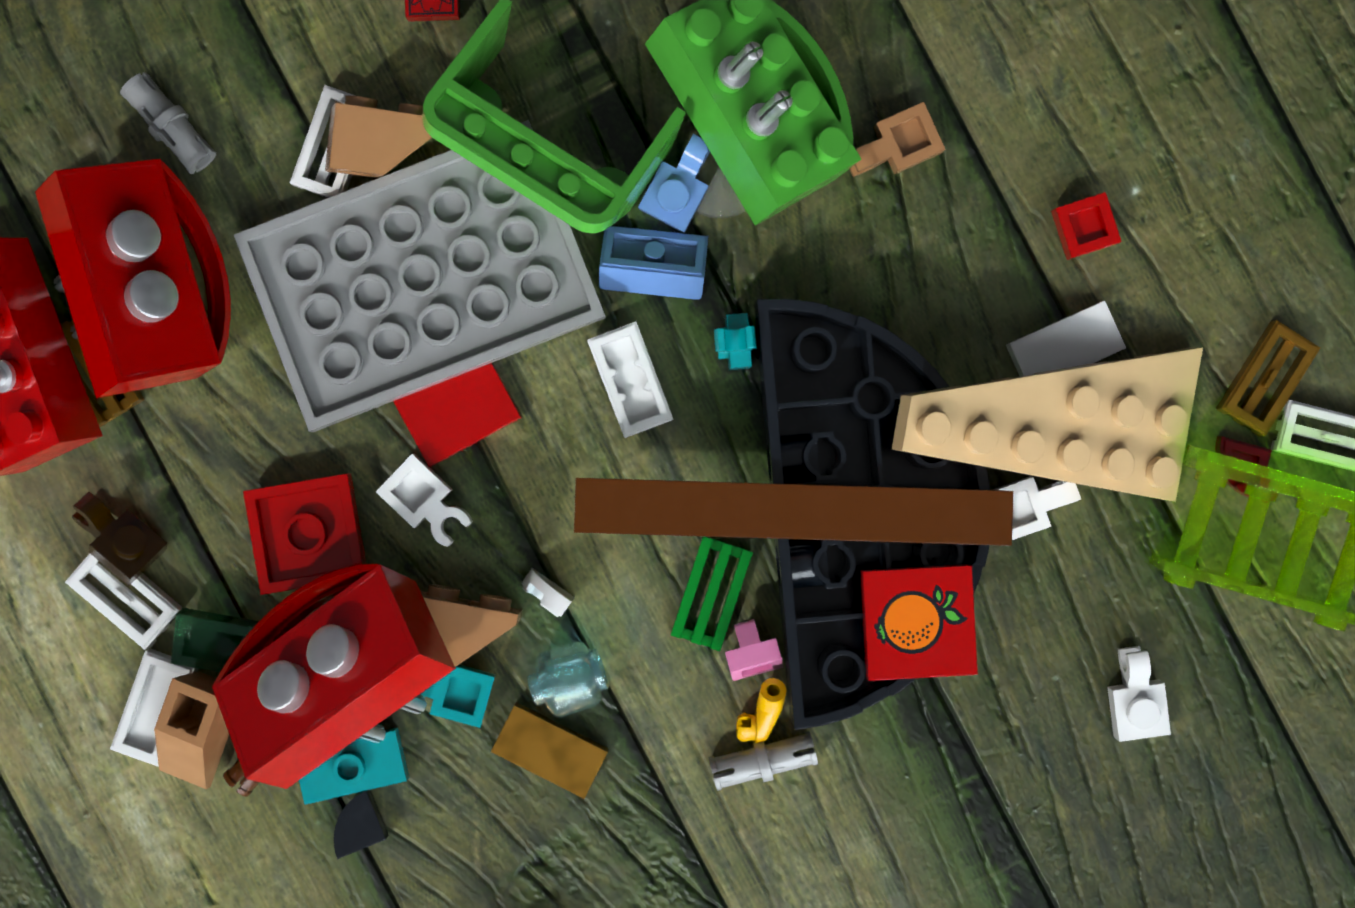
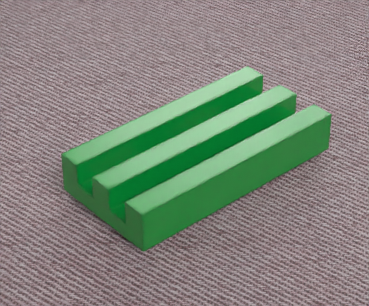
[670,536,753,652]

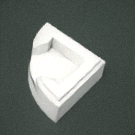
[522,568,574,617]

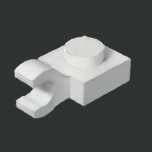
[992,476,1081,540]
[1107,646,1171,742]

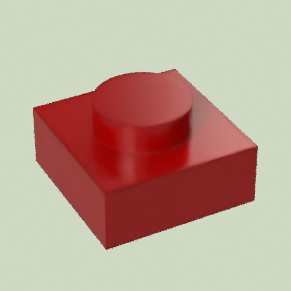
[1051,192,1122,260]

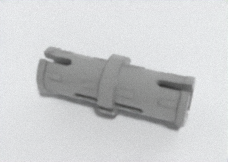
[120,72,217,174]
[709,731,818,791]

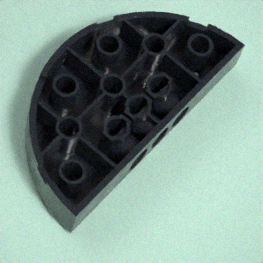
[754,299,990,730]

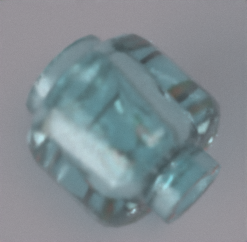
[527,641,609,718]

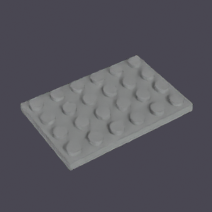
[234,120,606,432]

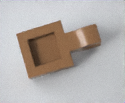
[849,102,946,177]

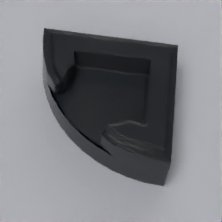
[334,790,389,859]

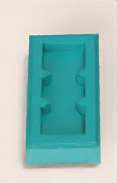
[299,727,410,805]

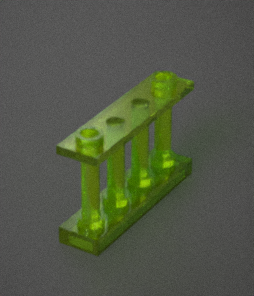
[1149,444,1355,631]

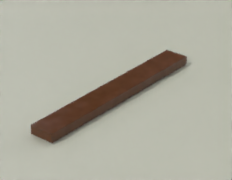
[574,477,1013,546]

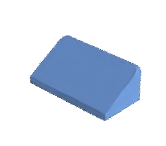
[599,226,708,300]

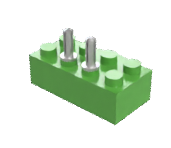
[645,0,861,226]

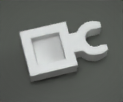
[376,454,473,547]

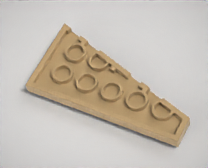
[891,347,1203,502]

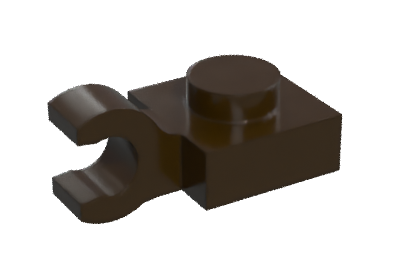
[72,492,168,586]

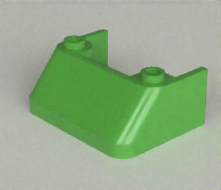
[422,0,686,233]

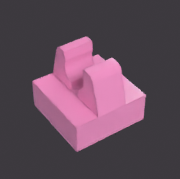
[725,619,783,681]

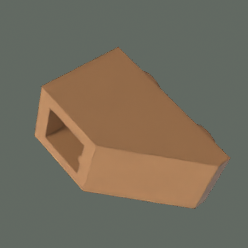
[325,95,432,178]
[420,584,522,667]
[154,671,229,789]

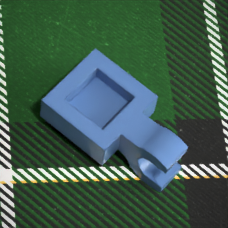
[638,134,710,233]

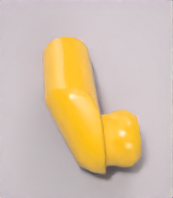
[736,678,787,743]

